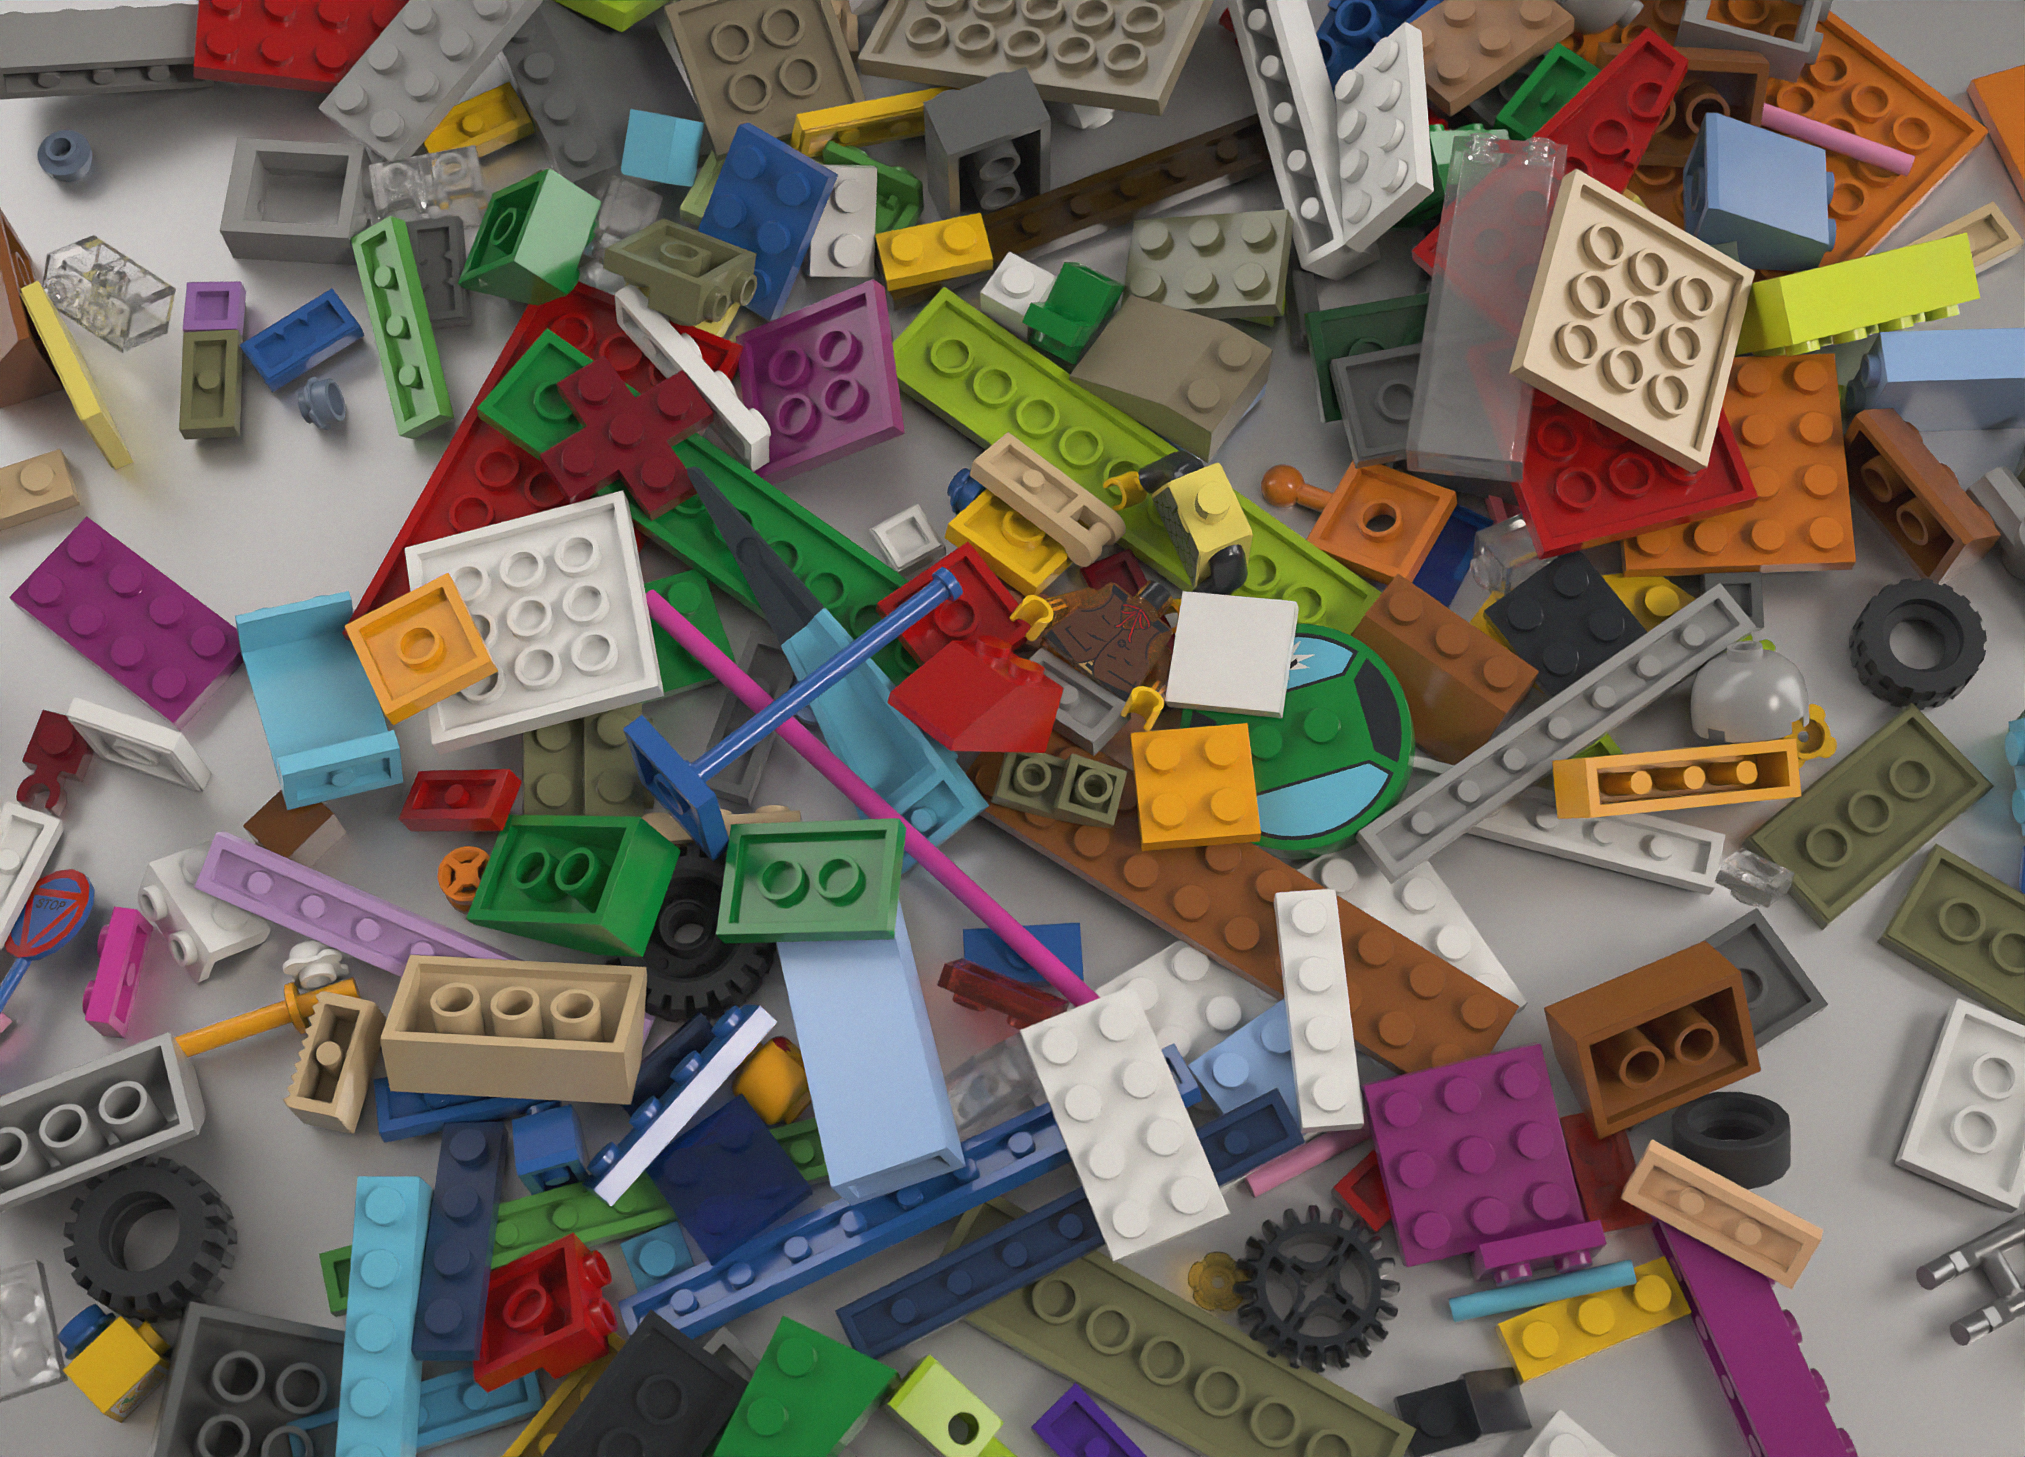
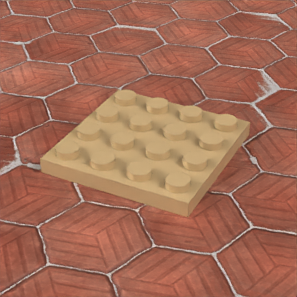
[1509,169,1755,473]

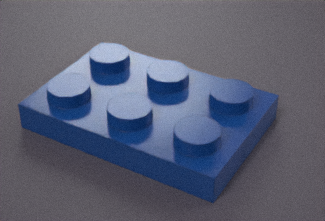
[697,123,838,321]

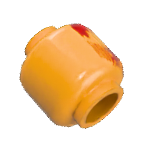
[732,1036,812,1125]

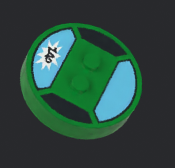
[1180,624,1415,859]

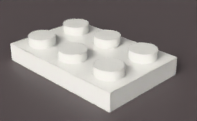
[1895,998,2025,1214]

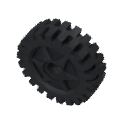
[603,843,776,1023]

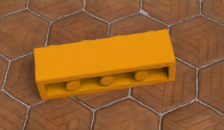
[1552,738,1802,819]

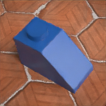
[512,1101,591,1195]

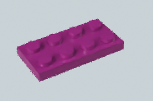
[9,516,244,731]

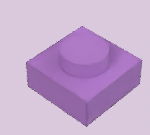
[182,281,246,336]

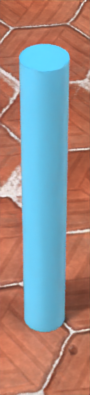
[1449,1259,1637,1323]

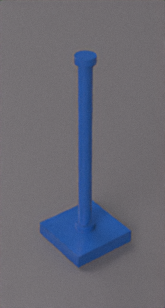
[623,567,963,861]

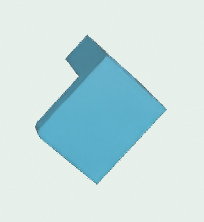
[621,109,704,187]

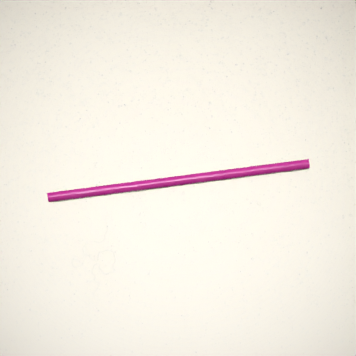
[646,590,1101,1007]

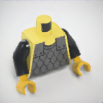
[1103,451,1253,633]

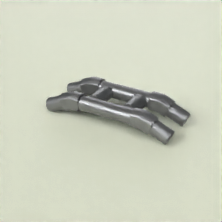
[1916,1213,2025,1346]

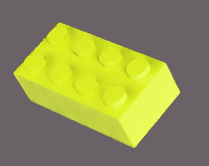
[1734,233,1980,357]

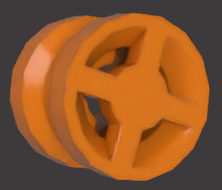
[437,846,490,915]

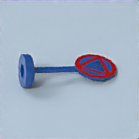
[0,869,94,1014]

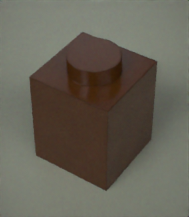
[243,790,347,868]

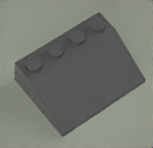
[497,0,712,209]
[148,1302,345,1457]

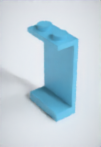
[235,591,403,810]

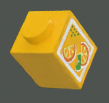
[63,1315,172,1423]

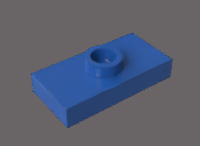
[240,288,365,393]
[963,923,1084,991]

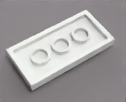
[1335,22,1434,253]
[1020,984,1230,1263]

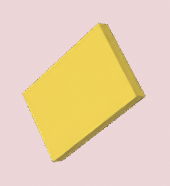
[20,281,133,470]

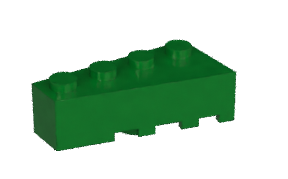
[712,1315,903,1457]

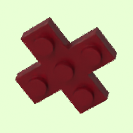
[539,355,714,522]

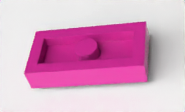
[82,906,154,1039]

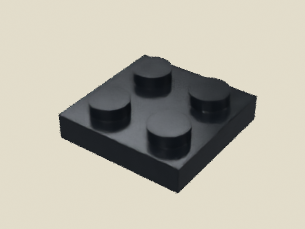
[1483,550,1647,700]

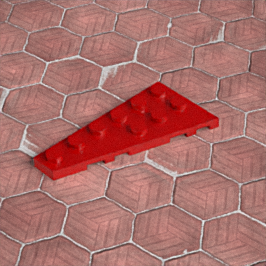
[1412,27,1689,346]

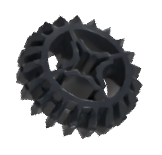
[1232,1205,1400,1375]

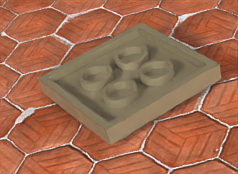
[664,0,866,162]

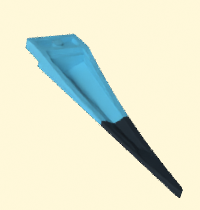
[687,466,989,875]

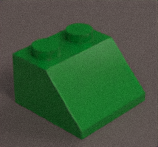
[457,168,602,306]

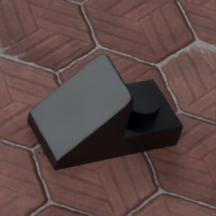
[1393,1367,1532,1457]

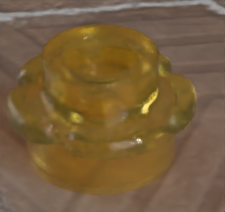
[1188,1251,1248,1312]

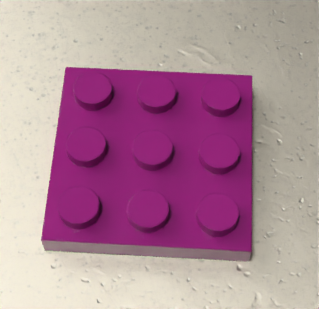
[736,279,905,485]
[1360,1042,1584,1267]

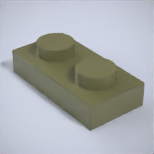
[179,329,243,440]

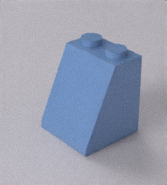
[1683,113,1836,272]

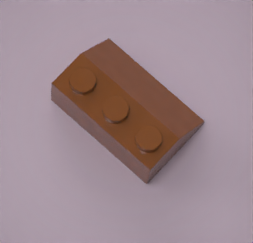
[1595,42,1770,167]
[0,208,64,408]
[1843,408,2001,585]
[1352,574,1539,765]
[1544,940,1761,1140]

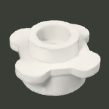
[283,940,349,991]

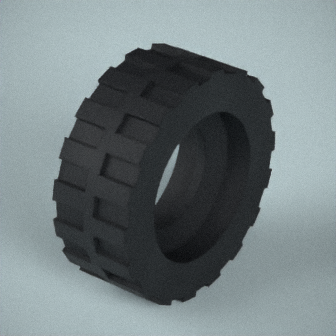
[1849,578,1987,710]

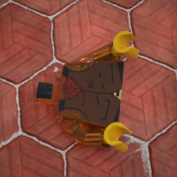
[1009,580,1173,731]

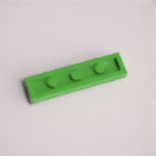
[350,216,454,439]

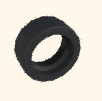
[1672,1092,1791,1190]

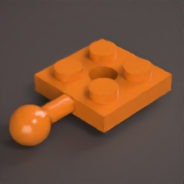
[1261,460,1458,585]

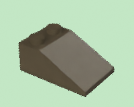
[1070,295,1273,463]

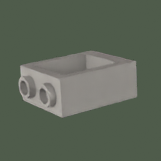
[1674,0,1833,83]
[220,138,381,265]

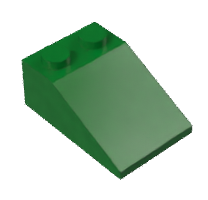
[466,815,681,957]

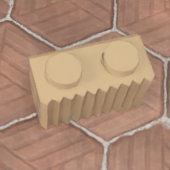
[283,991,387,1134]

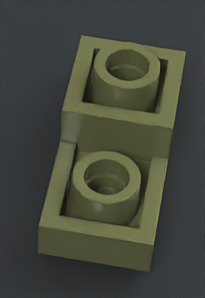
[991,752,1127,828]

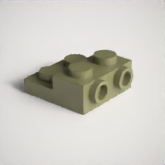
[603,218,757,326]
[522,703,655,817]

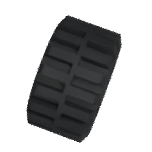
[63,1156,237,1323]

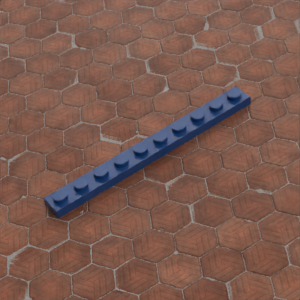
[617,1043,1203,1339]

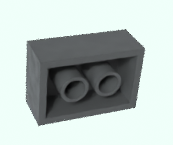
[923,67,1051,220]

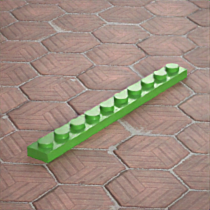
[319,1117,829,1317]

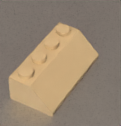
[380,955,647,1105]

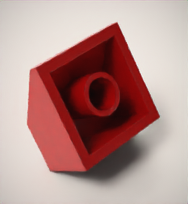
[887,635,1064,753]

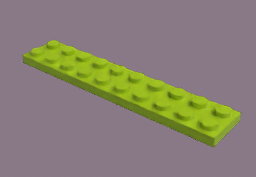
[892,287,1382,636]

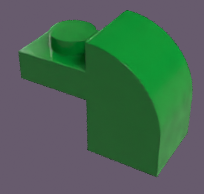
[1022,262,1125,365]

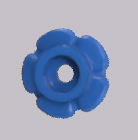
[947,468,987,514]
[57,1304,116,1360]

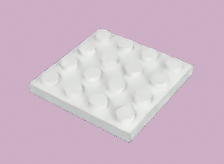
[405,491,664,755]

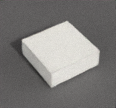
[870,503,946,577]

